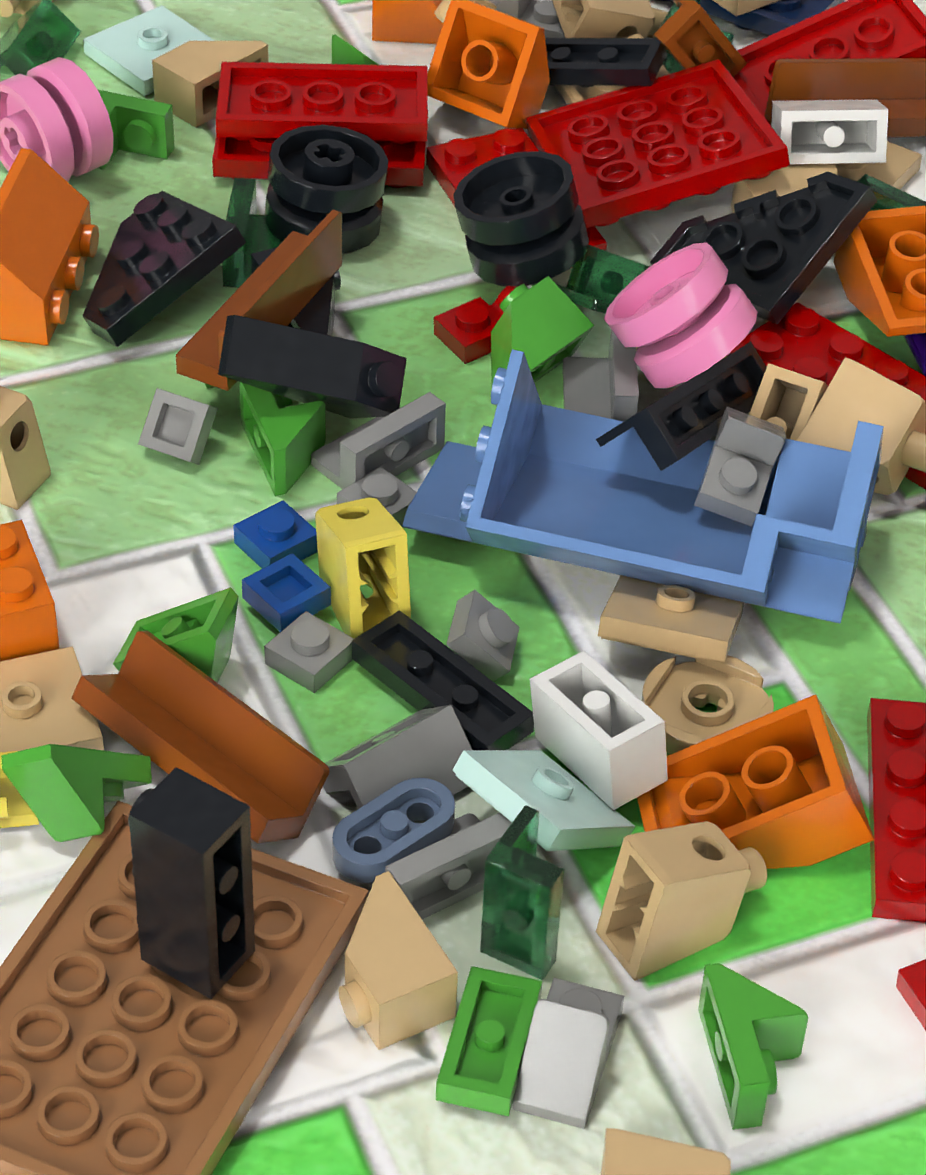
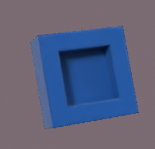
[233,500,318,569]
[242,553,331,632]

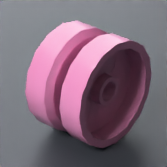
[0,57,113,182]
[604,243,758,388]

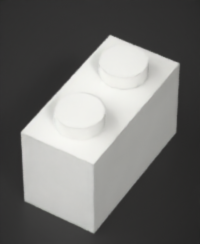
[772,100,888,164]
[530,651,668,810]

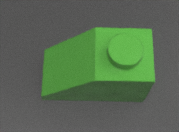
[491,276,594,384]

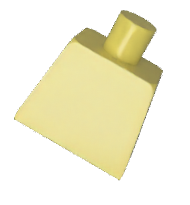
[315,497,411,639]

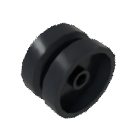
[264,125,388,254]
[453,151,589,286]

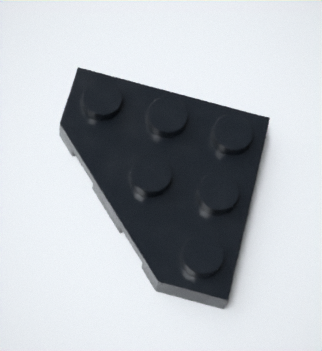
[650,172,877,325]
[82,191,247,347]

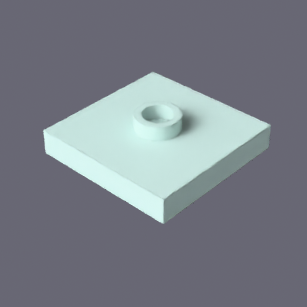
[83,6,215,96]
[452,750,635,851]

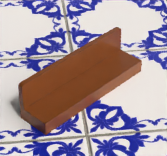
[764,58,926,137]
[176,210,342,391]
[71,631,330,844]

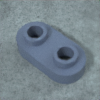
[332,778,455,883]

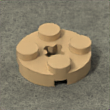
[641,655,774,755]

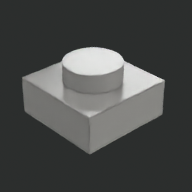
[138,388,218,465]
[337,466,417,526]
[446,590,520,681]
[264,611,354,693]

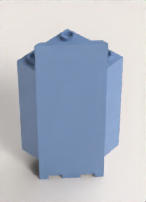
[402,349,884,624]

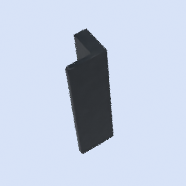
[596,342,767,471]

